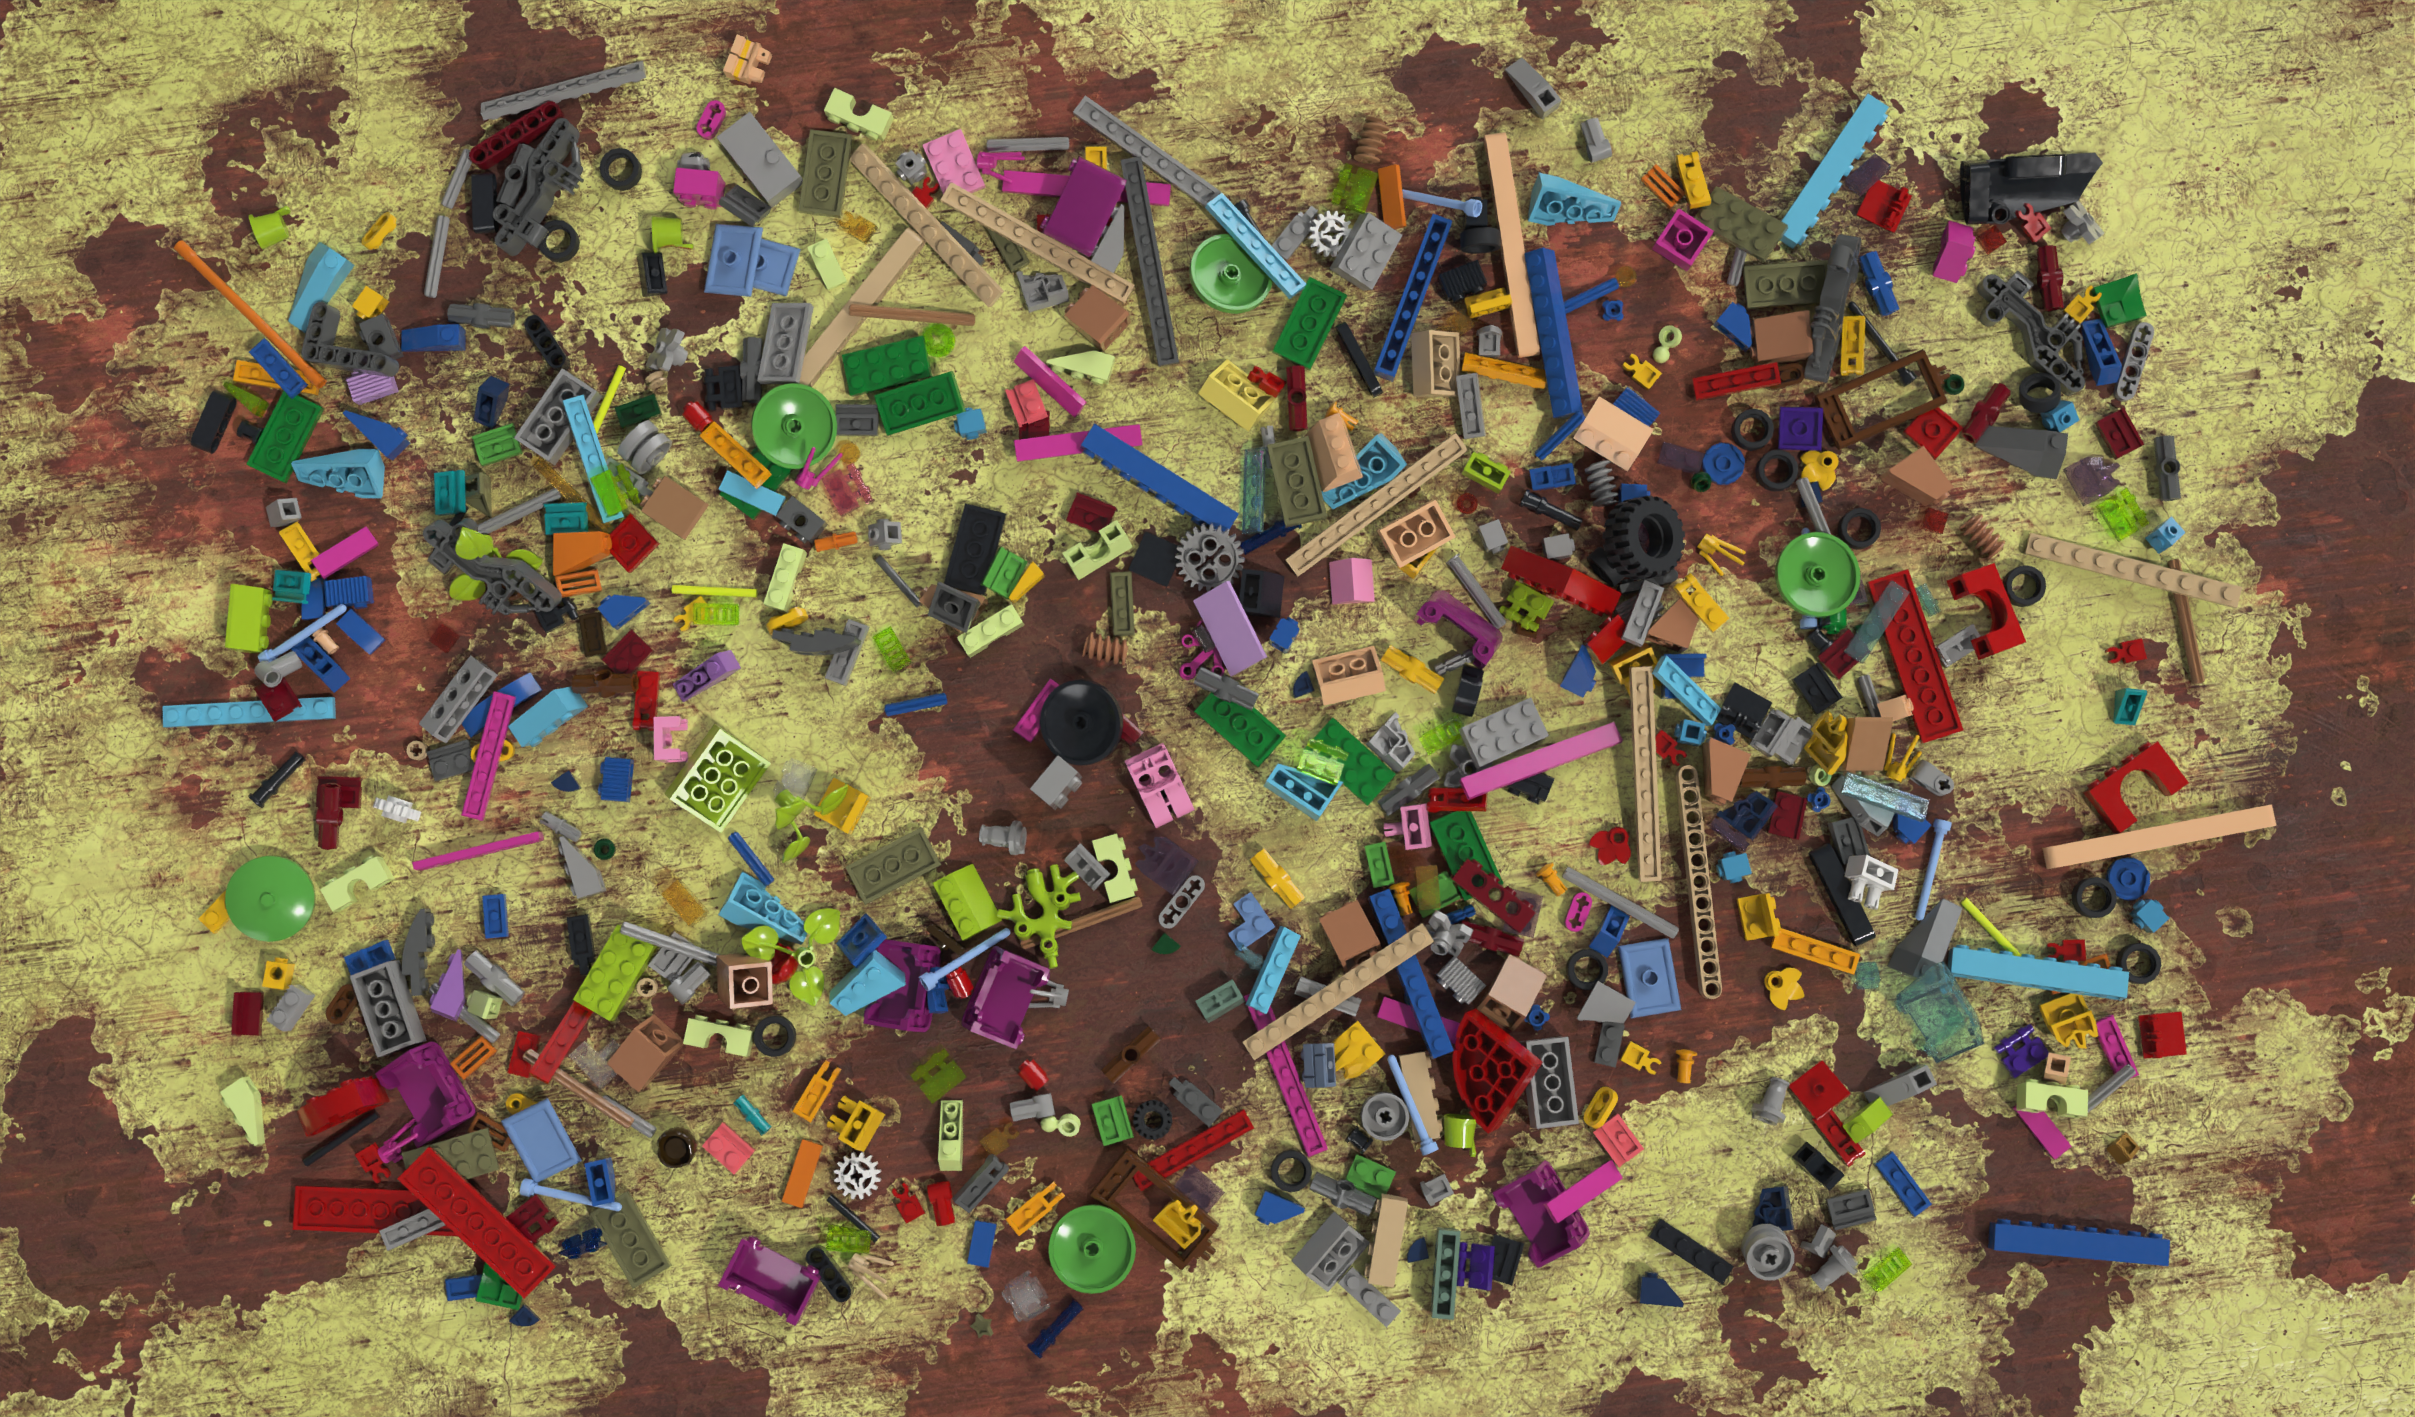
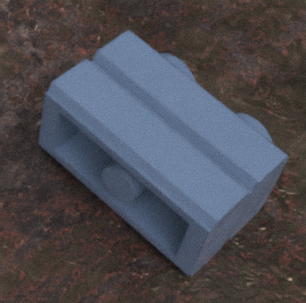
[1301,1043,1336,1088]

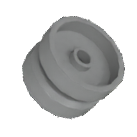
[617,420,672,475]
[1360,1091,1409,1141]
[1741,1224,1794,1280]

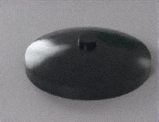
[1040,679,1123,766]

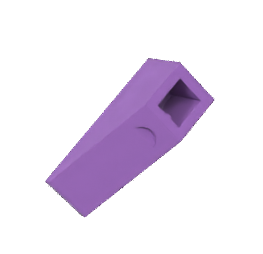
[673,650,741,702]
[429,949,466,1022]

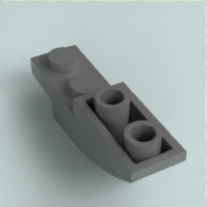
[772,627,861,656]
[402,909,435,996]

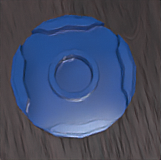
[1702,443,1745,485]
[2106,858,2150,900]

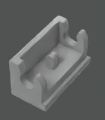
[1935,624,1980,668]
[1749,709,1795,758]
[1773,717,1813,767]
[1064,844,1111,891]

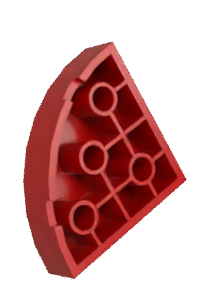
[1501,546,1622,617]
[1452,1008,1543,1134]
[296,1076,390,1137]

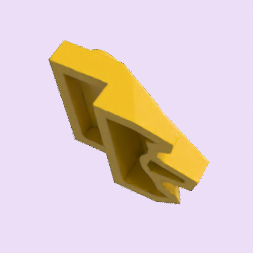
[1804,711,1848,775]
[2038,993,2098,1048]
[1331,1020,1386,1079]
[1153,1200,1201,1249]

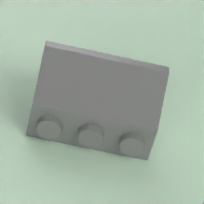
[1291,1212,1369,1292]

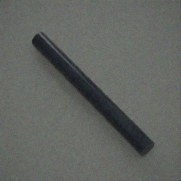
[302,1110,380,1167]

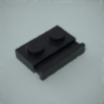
[1792,662,1843,715]
[1490,1234,1524,1286]

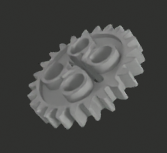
[1175,523,1245,592]

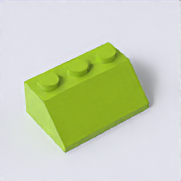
[225,584,273,653]
[933,864,1002,940]

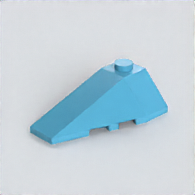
[1528,173,1621,226]

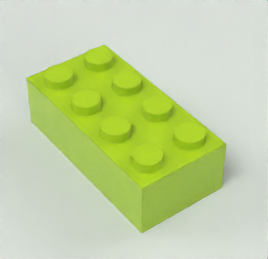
[573,924,659,1021]

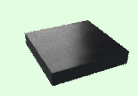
[1128,531,1182,588]

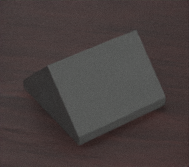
[928,582,981,633]

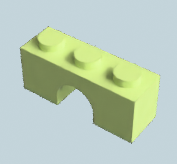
[824,88,894,141]
[1062,520,1133,580]
[763,543,807,613]
[957,604,1024,658]
[1092,834,1138,903]
[320,855,395,912]
[683,1015,755,1057]
[2016,1079,2088,1119]

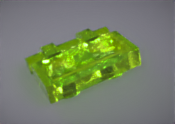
[1331,163,1379,214]
[590,463,641,517]
[2096,487,2150,542]
[1297,738,1349,786]
[910,1048,967,1104]

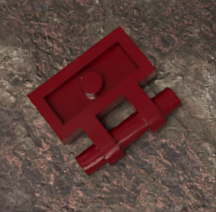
[506,1194,560,1245]

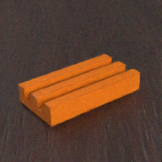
[1641,164,1685,209]
[555,569,602,598]
[450,1035,498,1080]

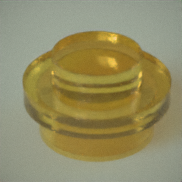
[1615,266,1637,287]
[839,443,860,464]

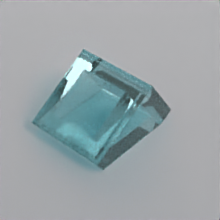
[1855,962,1880,989]

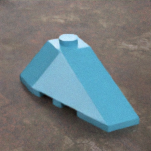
[288,242,355,333]
[1322,433,1407,509]
[291,449,385,498]
[718,872,807,945]

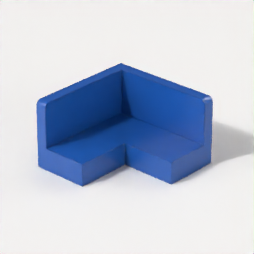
[1660,654,1707,699]

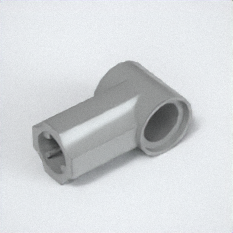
[1580,118,1612,163]
[254,651,302,687]
[667,961,712,1005]
[1010,1093,1055,1121]

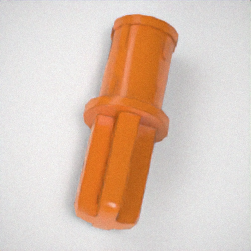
[814,531,858,552]

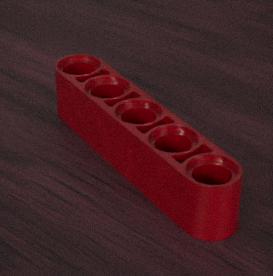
[469,101,564,170]

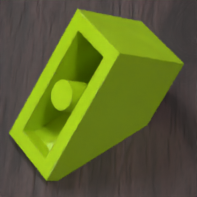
[1843,1096,1893,1144]

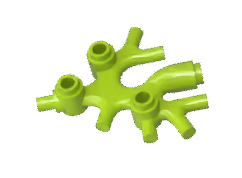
[997,865,1081,969]

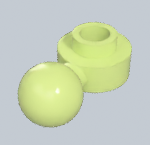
[1653,325,1682,363]
[1809,764,1840,786]
[1040,1114,1081,1137]

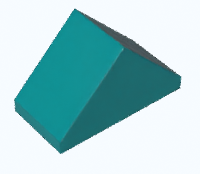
[2113,688,2147,725]

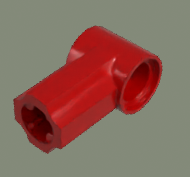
[927,1180,955,1226]

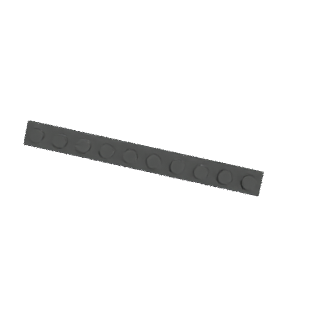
[1121,156,1179,367]

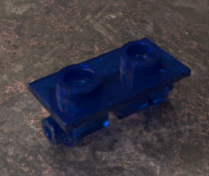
[558,1227,607,1259]

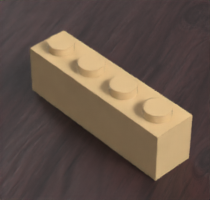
[1398,1051,1443,1142]
[1364,1194,1408,1288]

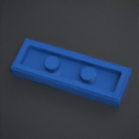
[249,338,308,399]
[1874,1151,1932,1217]

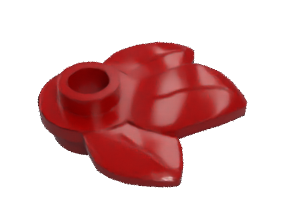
[1589,827,1631,865]

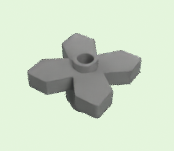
[2061,201,2105,245]
[646,328,688,371]
[1444,745,1493,788]
[1425,910,1473,957]

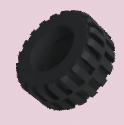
[1603,496,1685,580]

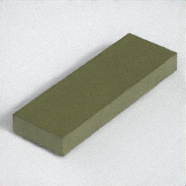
[986,208,1030,273]
[1110,572,1135,637]

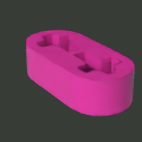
[696,100,726,140]
[1564,892,1592,932]

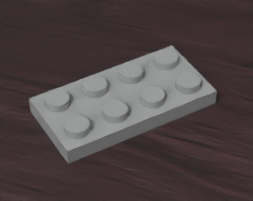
[757,303,814,384]
[1458,698,1549,769]

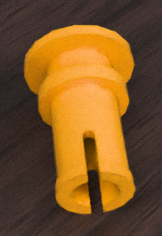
[1325,401,1359,432]
[1536,862,1568,897]
[1389,882,1413,916]
[1675,1049,1697,1083]

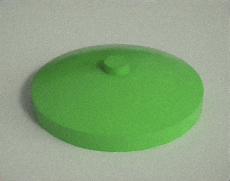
[1189,234,1273,314]
[751,383,837,469]
[1775,532,1860,618]
[225,855,316,942]
[1049,1205,1136,1294]

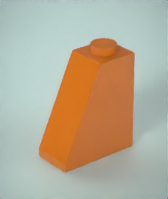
[553,531,612,576]

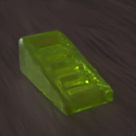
[223,382,269,418]
[693,603,739,627]
[873,626,912,673]
[1419,715,1464,756]
[826,1224,872,1254]
[1863,1247,1912,1292]

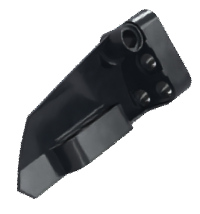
[1960,152,2103,225]

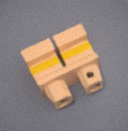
[723,34,772,84]

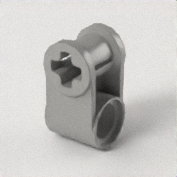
[1910,760,1954,796]

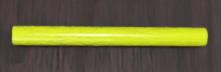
[593,365,626,434]
[672,585,758,597]
[1960,897,2021,957]

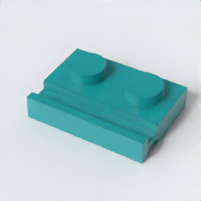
[434,470,466,516]
[544,502,589,535]
[272,570,311,604]

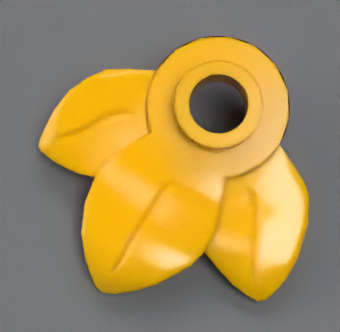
[1800,451,1839,491]
[1764,968,1804,1010]

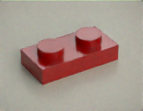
[507,1031,541,1078]

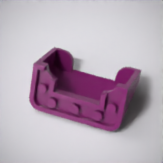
[1040,156,1127,257]
[1413,590,1503,670]
[863,939,941,1032]
[961,946,1050,1049]
[375,1042,475,1148]
[1493,1160,1590,1268]
[718,1235,821,1326]

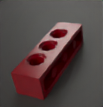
[1450,859,1536,933]

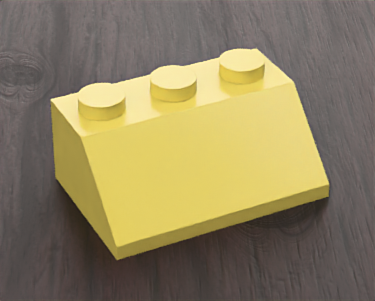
[1198,359,1276,432]

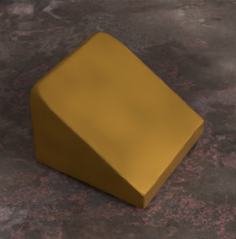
[2106,1132,2140,1165]

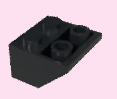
[1239,569,1284,618]

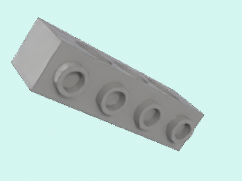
[419,655,498,743]

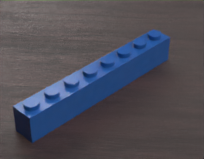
[1374,214,1452,382]
[1524,248,1583,419]
[1080,423,1239,532]
[1368,889,1454,1059]
[1988,1218,2170,1266]

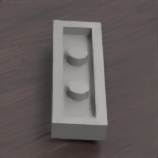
[1456,373,1486,439]
[1621,580,1664,647]
[825,619,870,686]
[379,1209,445,1251]
[1338,1266,1401,1328]

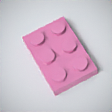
[923,129,986,194]

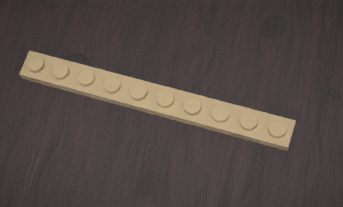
[849,144,1004,307]
[941,182,1135,305]
[1285,433,1468,577]
[2024,533,2242,608]
[1629,666,1662,882]
[1243,923,1434,1060]

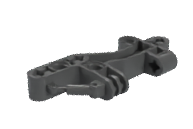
[493,118,584,256]
[1804,234,1861,383]
[1977,270,2085,396]
[423,518,562,615]

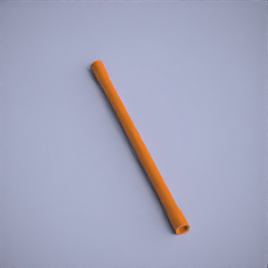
[174,240,327,389]

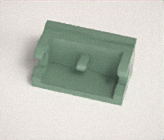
[1196,979,1246,1023]

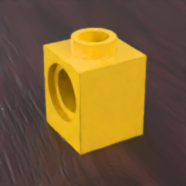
[352,286,389,321]
[262,957,295,990]

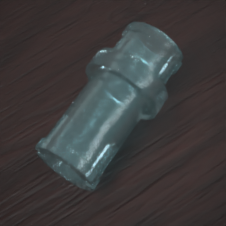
[1915,583,1941,618]
[1235,944,1265,973]

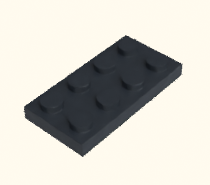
[944,503,1007,596]

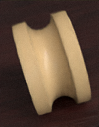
[645,370,667,389]
[407,741,428,760]
[637,978,658,997]

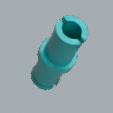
[733,1094,772,1136]

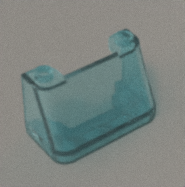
[1894,961,1985,1063]

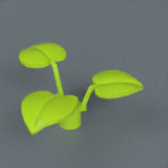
[449,527,543,601]
[775,783,848,863]
[741,908,840,1006]

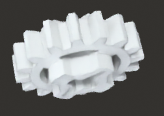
[1308,211,1351,257]
[373,795,421,824]
[834,1152,882,1199]

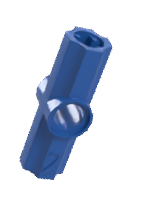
[1858,251,1899,317]

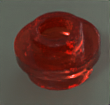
[1456,493,1478,515]

